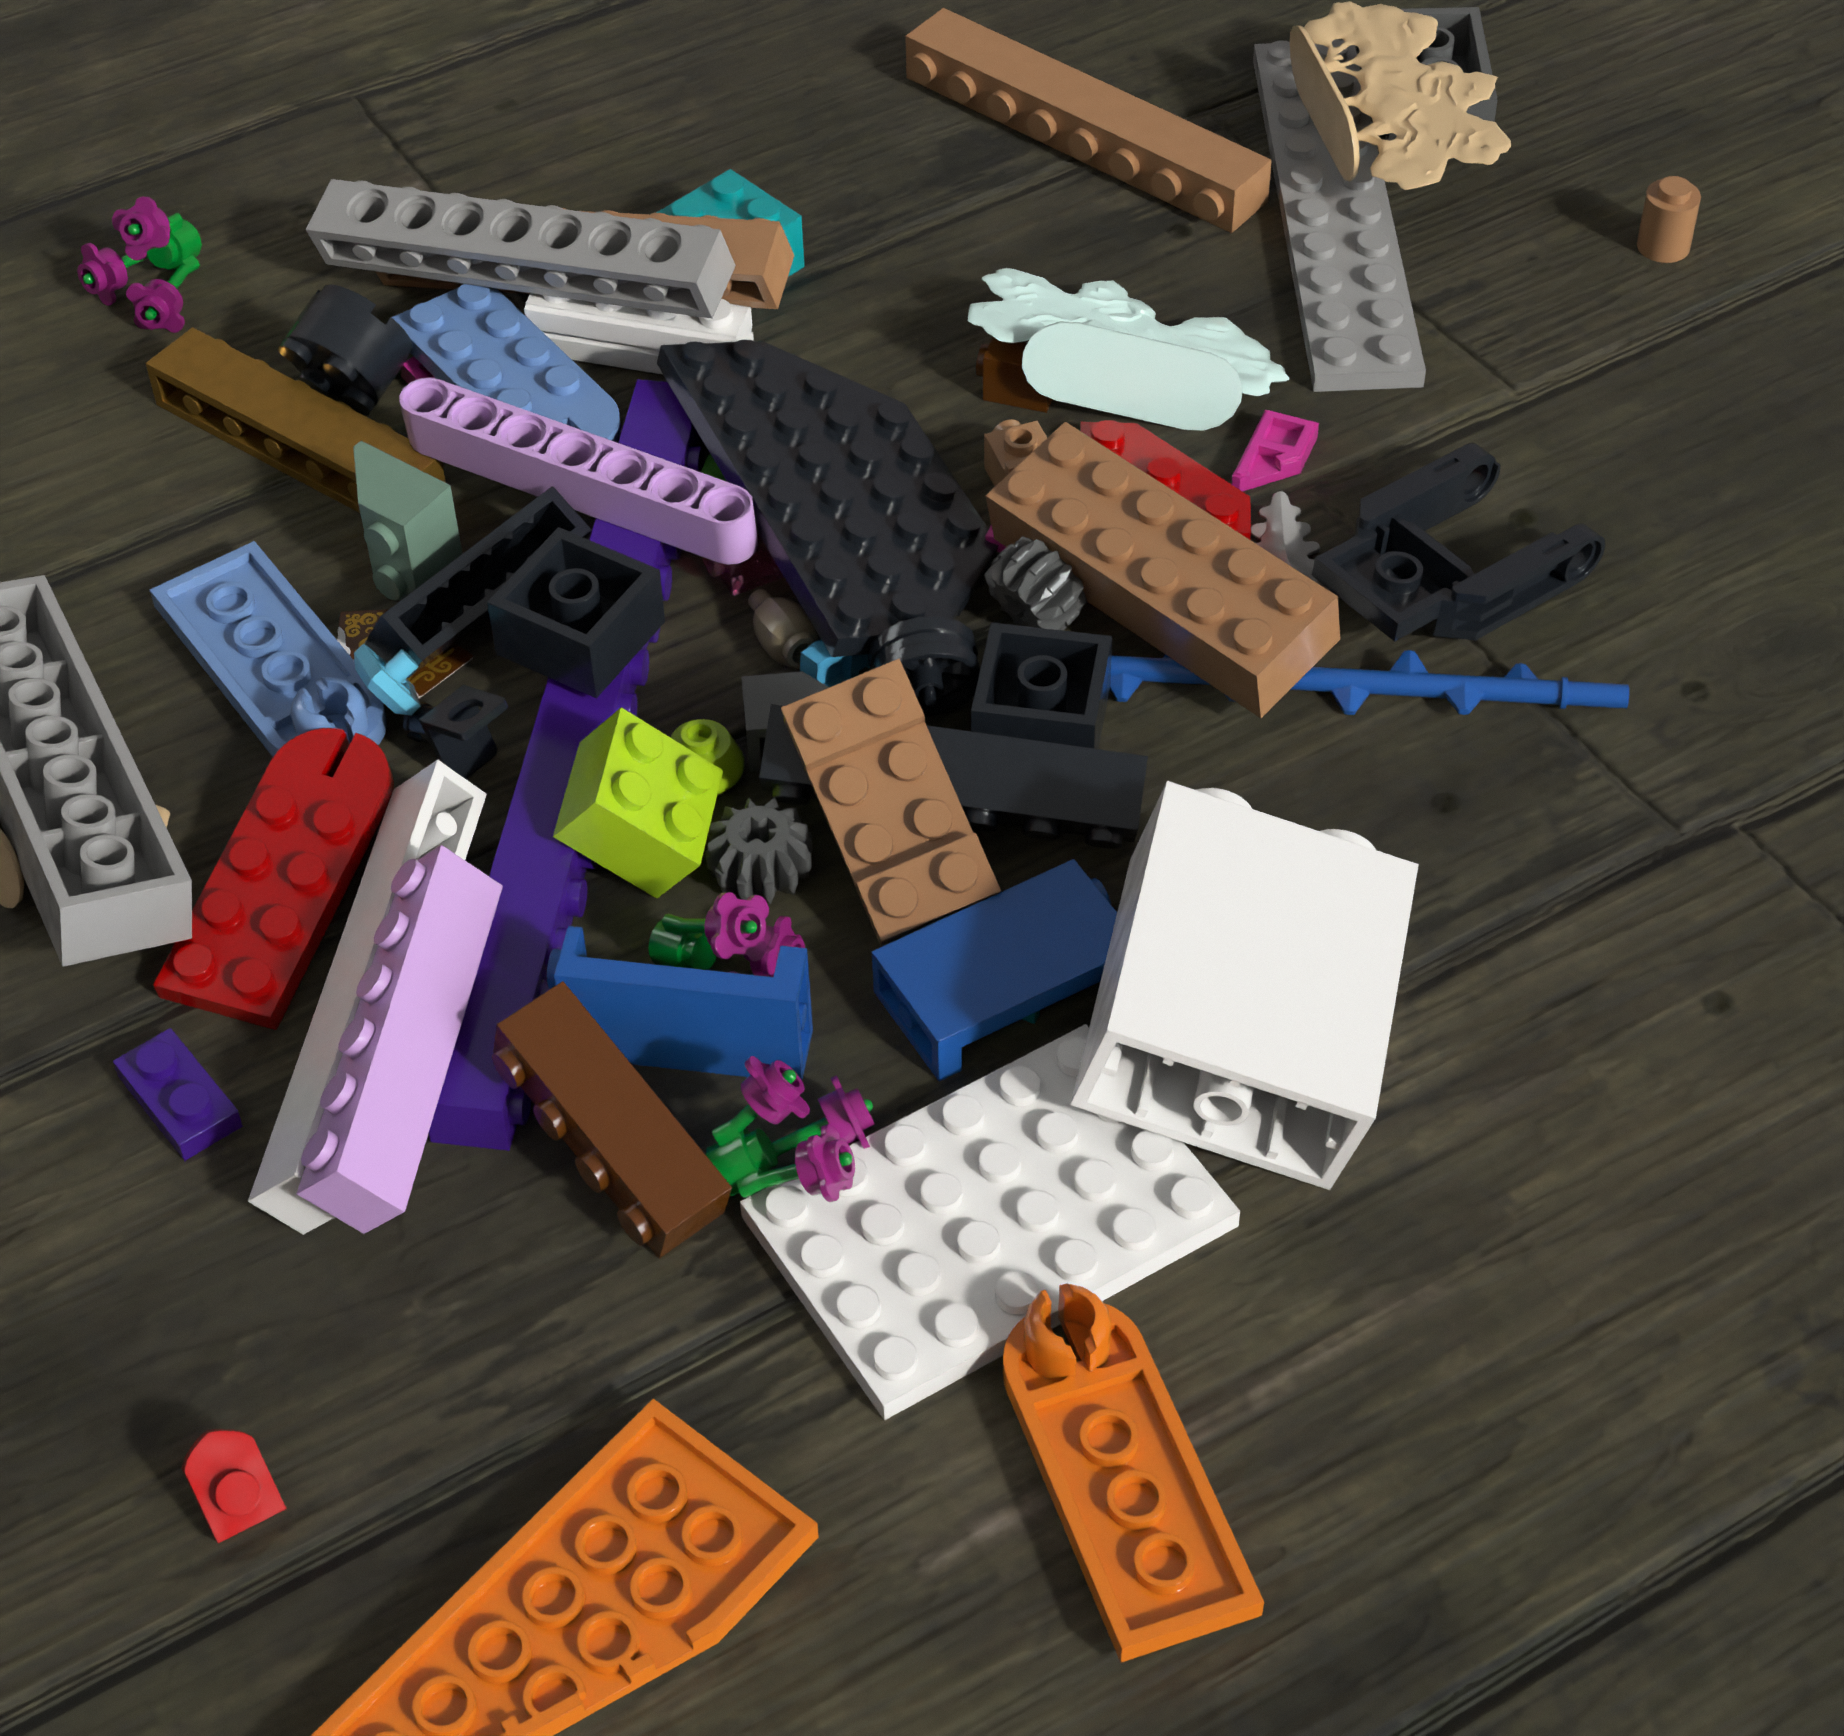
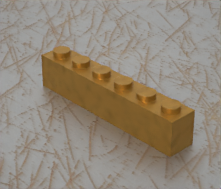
[146,327,446,513]

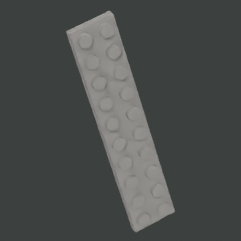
[1253,39,1426,392]

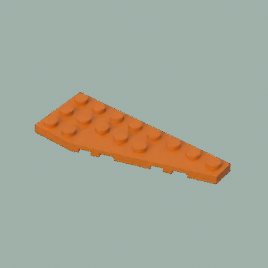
[311,1399,819,1736]

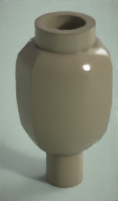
[748,589,819,669]

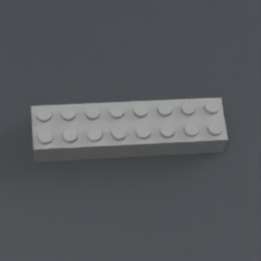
[0,575,192,967]

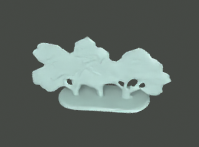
[968,268,1289,431]

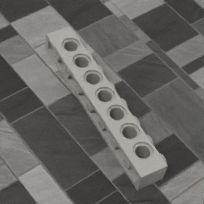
[306,179,736,319]

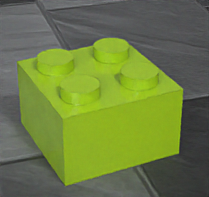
[553,707,723,898]

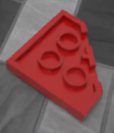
[1080,420,1251,540]

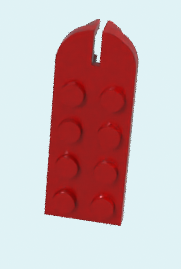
[153,728,394,1030]

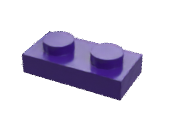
[113,1028,243,1161]

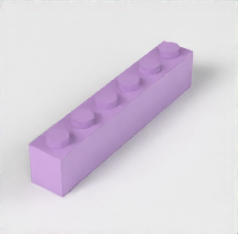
[297,845,503,1234]

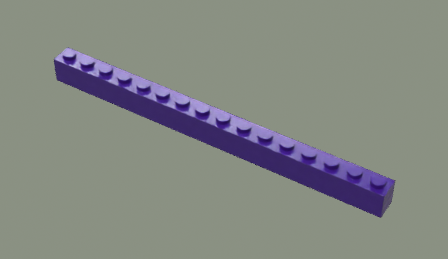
[429,379,704,1151]

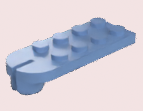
[392,284,621,443]
[150,541,387,757]

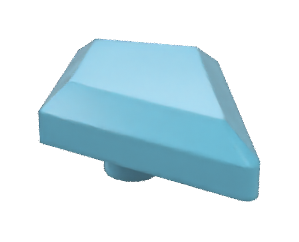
[354,644,421,715]

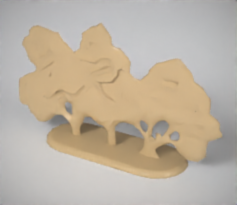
[1290,1,1511,190]

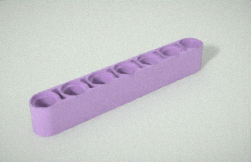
[399,378,758,565]

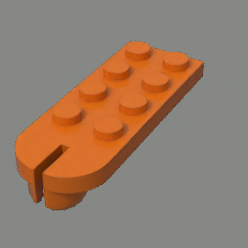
[1003,1283,1264,1663]

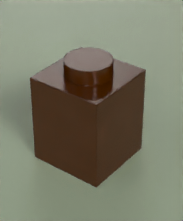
[976,337,1053,413]

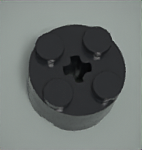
[278,284,413,416]

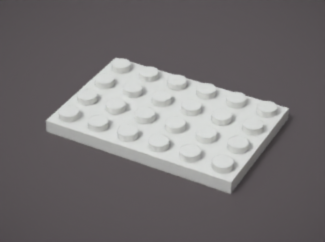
[740,1024,1240,1421]

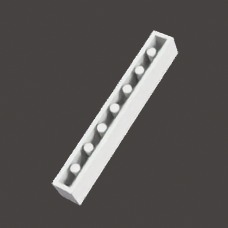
[248,760,487,1235]

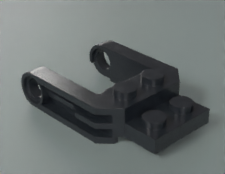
[1312,443,1605,642]

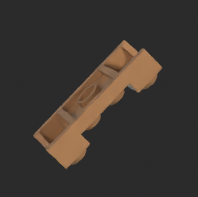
[781,658,1001,947]

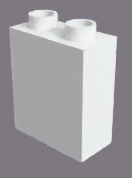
[1070,781,1419,1190]

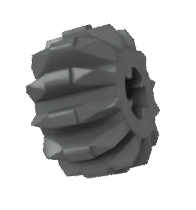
[985,536,1087,630]
[705,797,813,905]

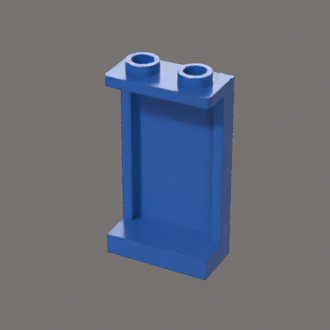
[872,859,1117,1081]
[547,926,813,1080]

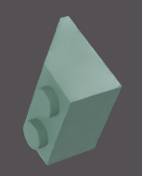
[353,441,463,601]

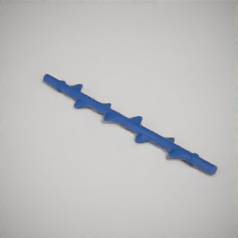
[1110,650,1629,715]

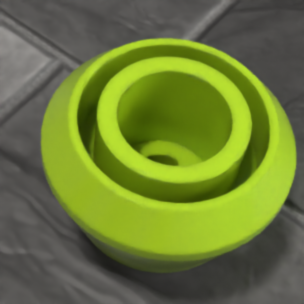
[671,719,745,796]

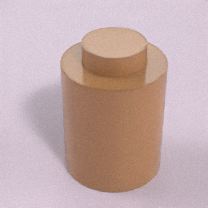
[1637,176,1701,263]

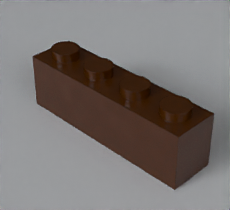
[492,981,732,1259]

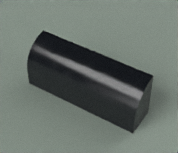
[364,486,592,678]

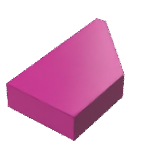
[1232,410,1319,492]

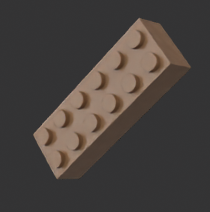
[985,422,1340,718]

